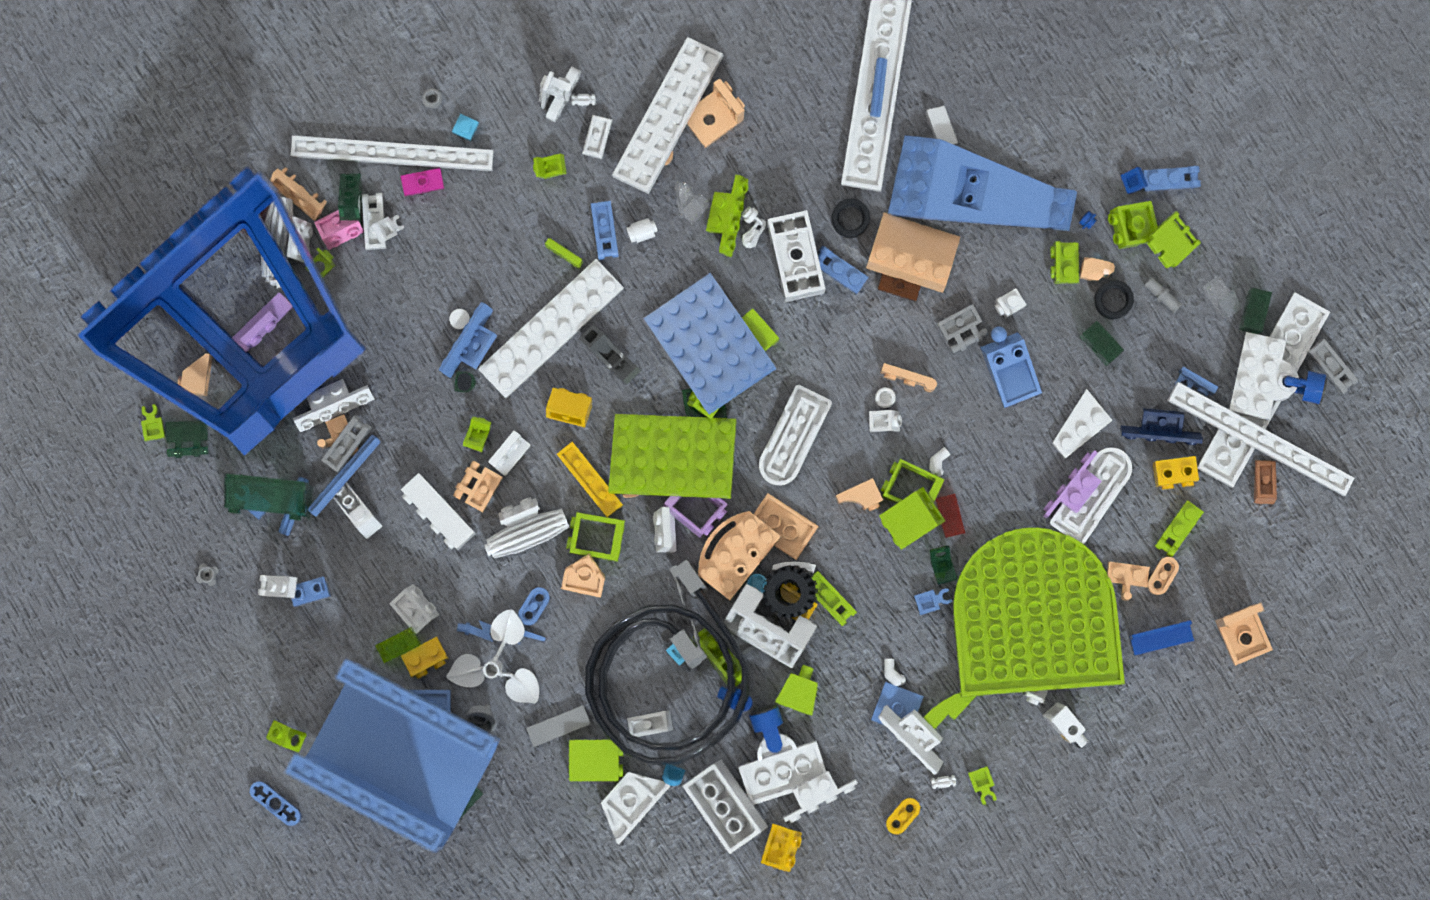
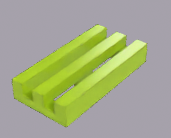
[545,238,583,269]

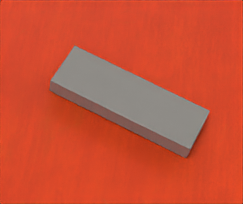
[526,705,591,747]

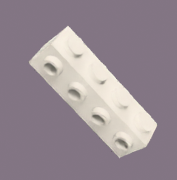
[401,473,476,550]

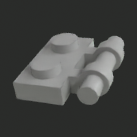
[937,304,989,354]

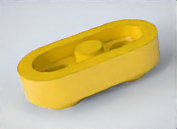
[886,798,920,834]

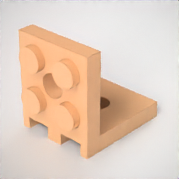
[687,79,745,148]
[1215,603,1273,666]

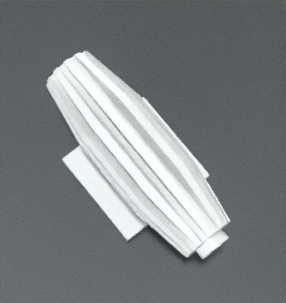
[261,197,313,283]
[484,497,569,558]

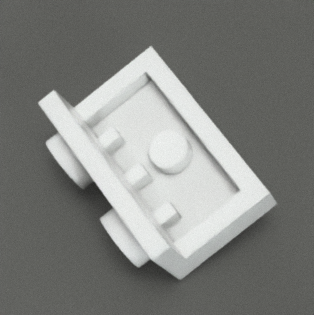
[653,507,676,553]

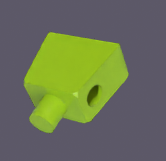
[775,665,818,716]

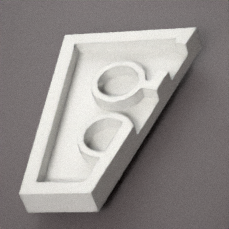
[1052,389,1112,459]

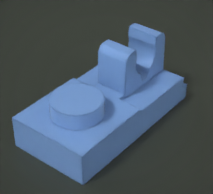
[1175,367,1218,396]

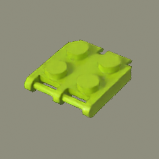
[1147,211,1201,269]

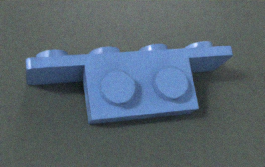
[439,302,497,378]

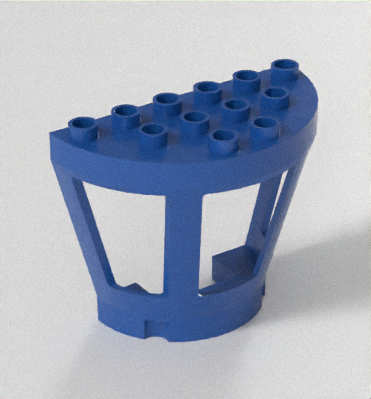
[78,167,366,455]

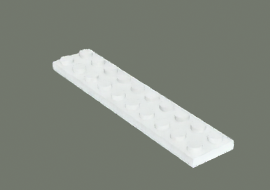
[841,0,912,192]
[1197,292,1330,488]

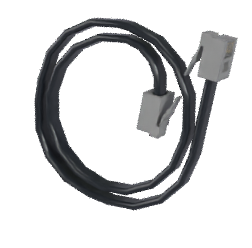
[585,559,749,765]

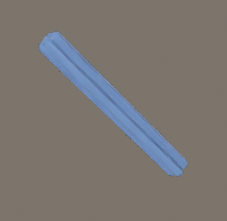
[308,435,380,516]

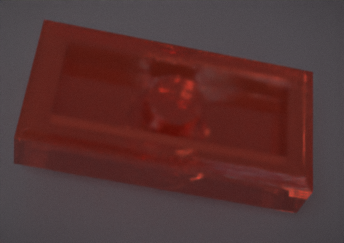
[935,494,965,538]

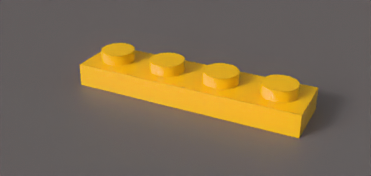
[557,442,623,518]

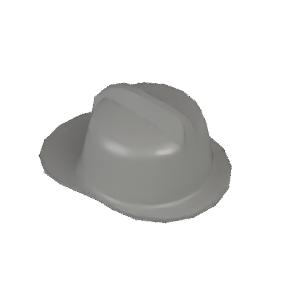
[463,704,497,733]

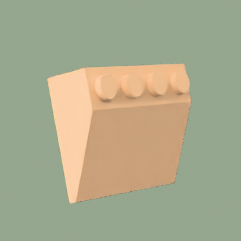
[866,213,960,293]

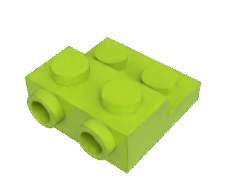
[1108,201,1158,249]

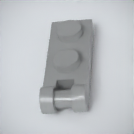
[1307,339,1358,395]
[321,415,372,473]

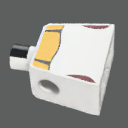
[1042,702,1088,748]

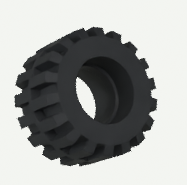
[763,565,818,618]

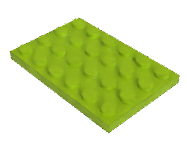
[608,414,737,499]

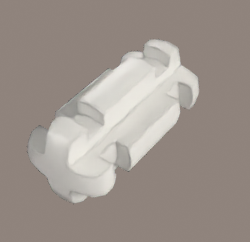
[571,94,596,106]
[931,775,956,789]

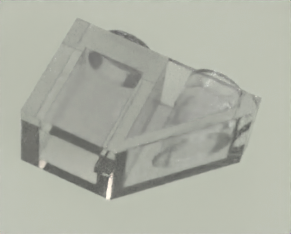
[675,181,709,227]

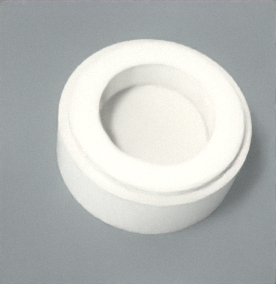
[449,309,470,330]
[875,387,896,408]

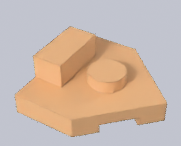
[561,554,605,598]

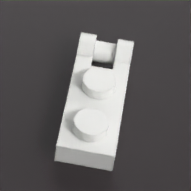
[362,193,386,250]
[258,575,297,598]

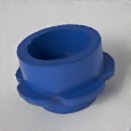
[1078,211,1097,229]

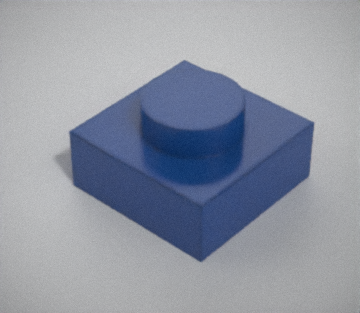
[1120,167,1148,194]

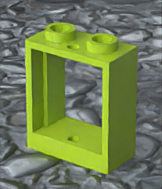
[880,459,944,504]
[566,512,625,562]

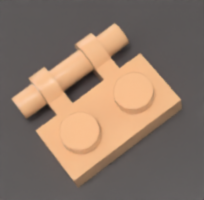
[453,461,503,513]

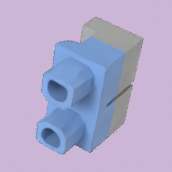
[291,576,333,608]

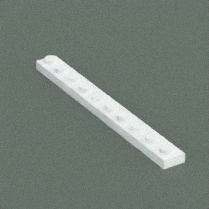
[291,136,494,171]
[1167,382,1354,496]

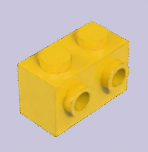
[546,388,592,428]
[1153,456,1199,490]

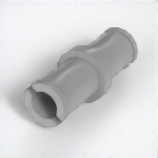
[1144,277,1183,314]

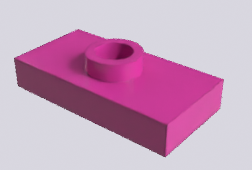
[401,168,444,196]

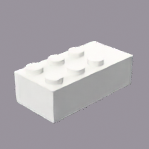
[683,760,768,854]

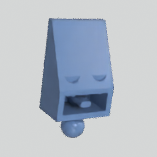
[980,326,1042,408]

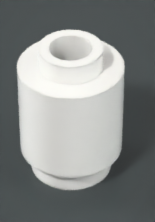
[626,218,658,243]

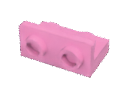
[314,204,364,250]

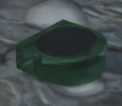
[454,371,476,393]

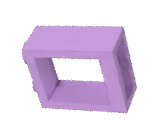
[663,496,727,538]

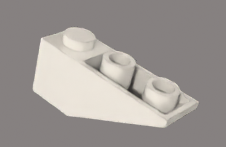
[333,482,382,539]

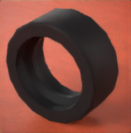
[831,198,870,238]
[1094,280,1134,320]

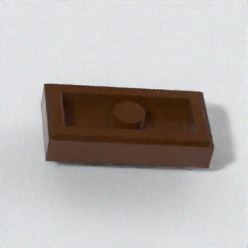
[878,274,921,302]

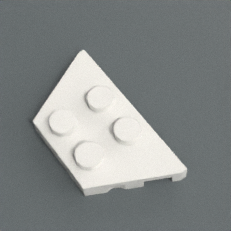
[601,772,670,844]

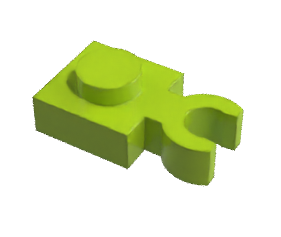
[141,404,166,442]
[968,766,996,805]

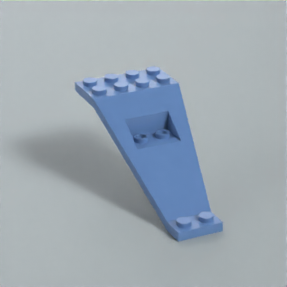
[888,136,1077,231]

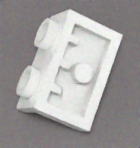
[488,431,530,476]
[389,584,439,634]

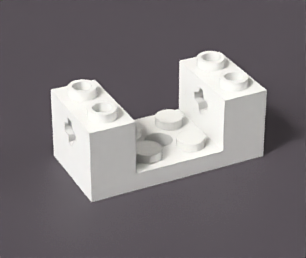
[767,210,825,302]
[724,584,817,668]

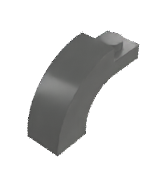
[579,325,641,385]

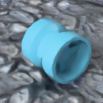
[747,574,767,593]

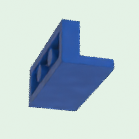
[1129,620,1194,656]

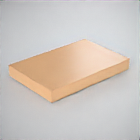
[754,493,819,560]

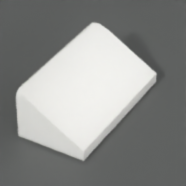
[925,106,958,145]

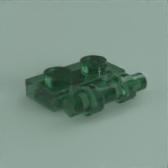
[166,420,209,458]

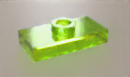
[375,626,421,663]

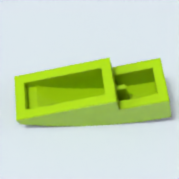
[923,693,976,729]

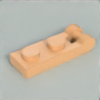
[881,363,937,392]

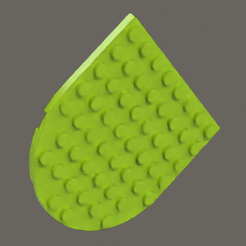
[953,528,1125,697]

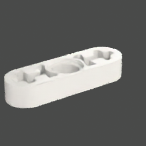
[546,66,581,122]

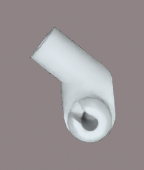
[929,447,950,477]
[884,659,906,686]

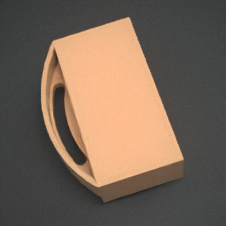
[698,511,781,600]

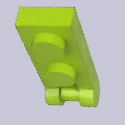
[1155,500,1204,557]
[812,571,857,627]

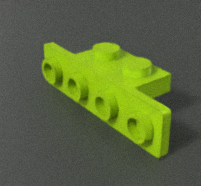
[706,175,748,257]

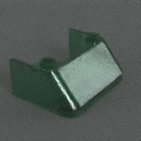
[224,473,313,521]

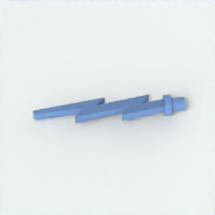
[457,620,546,644]

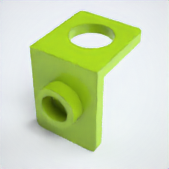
[305,248,335,278]
[266,720,306,752]

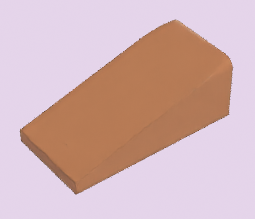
[1254,460,1277,504]

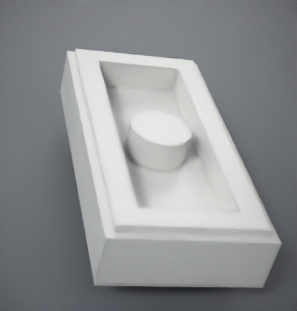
[582,115,612,159]

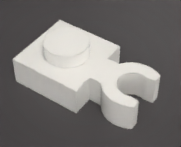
[371,215,404,243]

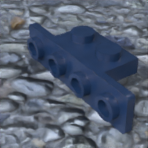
[1120,408,1203,445]

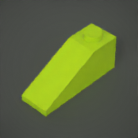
[693,628,741,687]

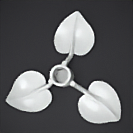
[446,609,540,704]

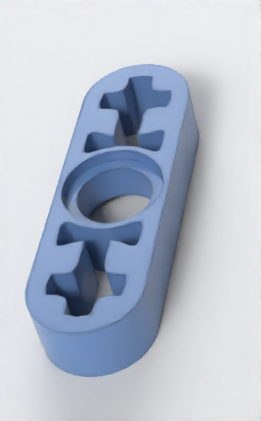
[250,781,301,826]

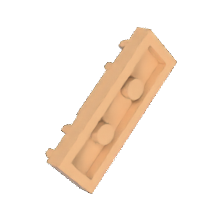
[270,168,327,221]

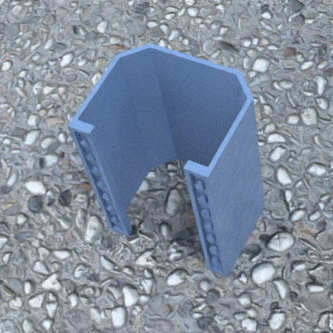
[285,659,500,852]

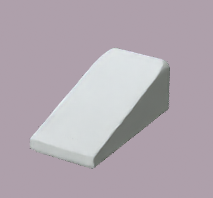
[627,710,673,737]

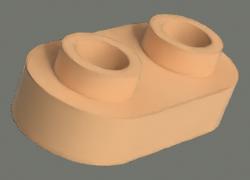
[1147,557,1179,595]

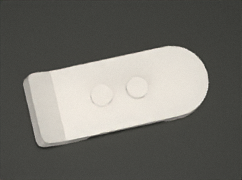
[759,385,832,486]
[1050,448,1132,544]

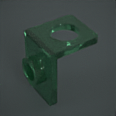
[929,545,957,584]

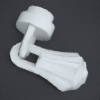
[742,207,766,248]

